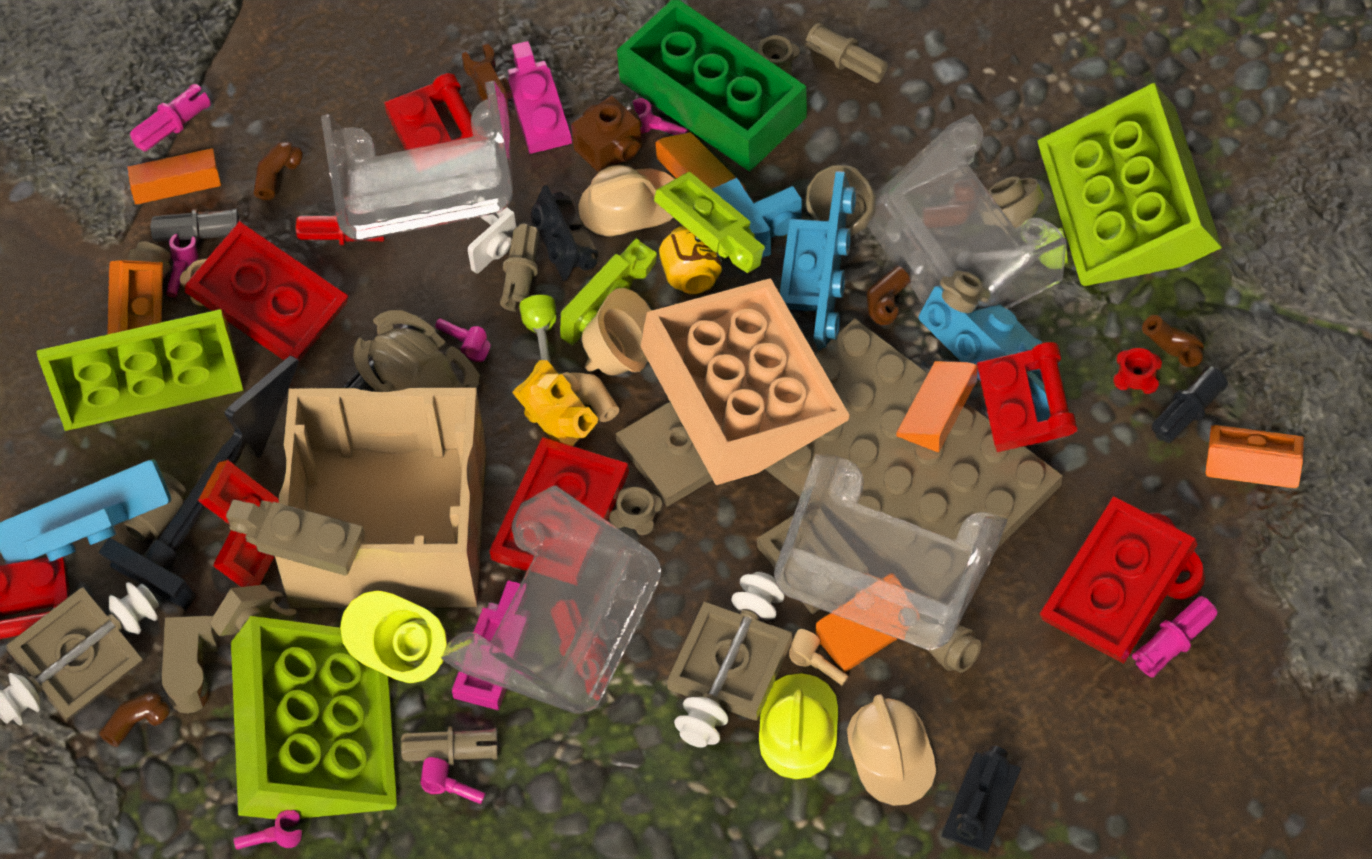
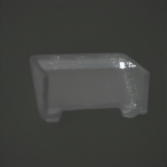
[321,81,513,240]
[867,114,1067,311]
[774,454,1008,649]
[440,486,661,714]

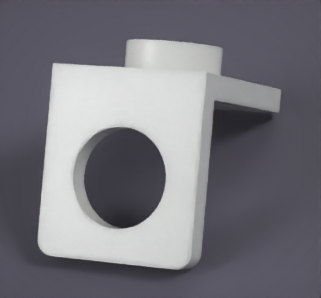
[468,187,516,274]

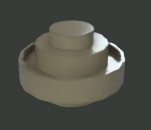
[978,176,1044,231]

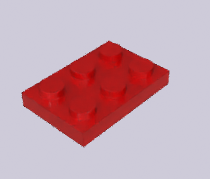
[185,221,348,361]
[489,437,629,588]
[1040,496,1198,664]

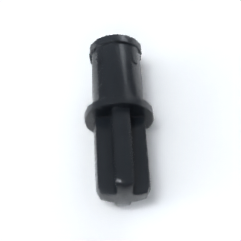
[1151,366,1228,443]

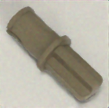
[805,23,888,83]
[500,224,540,312]
[401,726,498,765]

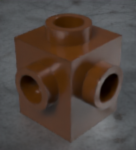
[571,95,642,173]

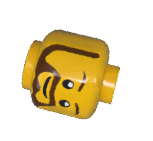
[659,226,722,294]

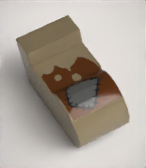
[162,616,219,714]

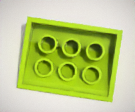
[1037,83,1222,286]
[37,309,243,431]
[231,616,397,819]

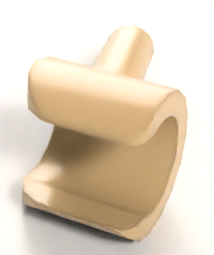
[789,629,849,686]

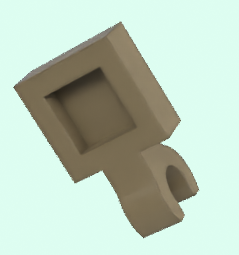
[209,585,297,636]

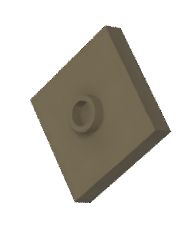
[616,402,713,507]

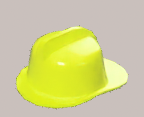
[340,591,447,683]
[759,673,838,779]

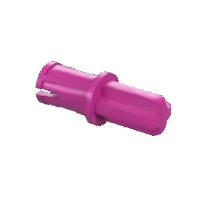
[130,84,211,151]
[1132,596,1218,678]

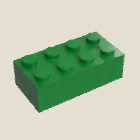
[617,0,807,172]

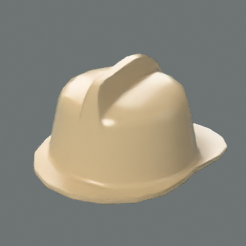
[578,165,674,237]
[582,288,652,375]
[847,694,936,806]

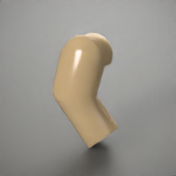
[562,372,619,422]

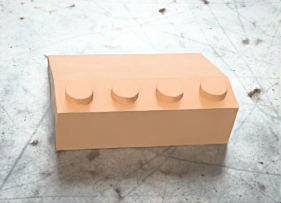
[641,278,849,485]

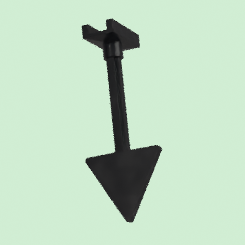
[98,355,299,611]

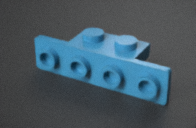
[780,171,856,351]
[919,285,1060,422]
[0,459,172,564]

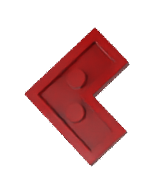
[198,460,279,587]

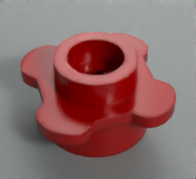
[1113,348,1162,394]

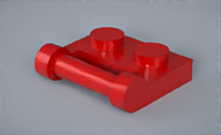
[384,73,489,176]
[977,342,1078,452]
[0,557,70,639]

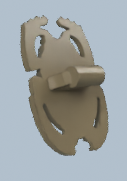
[353,310,481,392]

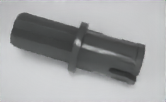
[150,208,240,244]

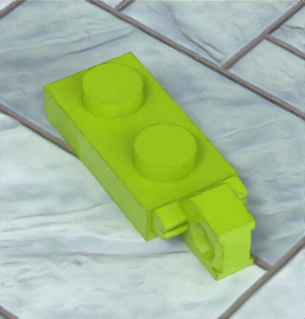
[654,172,765,273]
[560,239,657,346]

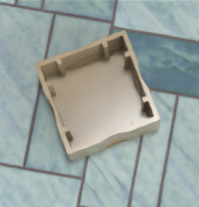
[275,388,486,608]

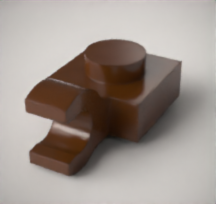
[462,44,513,124]

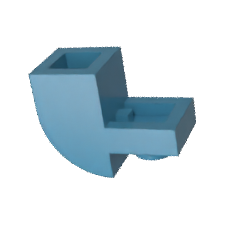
[712,178,802,257]

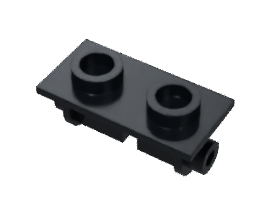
[530,185,598,281]
[941,746,1021,853]

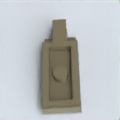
[226,500,365,576]

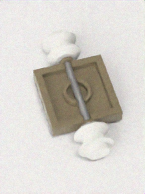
[667,572,793,747]
[0,582,159,726]

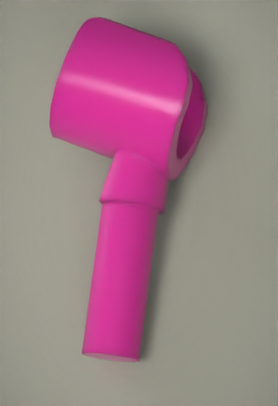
[633,98,688,135]
[166,234,198,297]
[435,318,491,362]
[420,757,486,804]
[234,810,302,849]

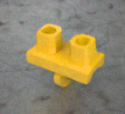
[512,360,598,446]

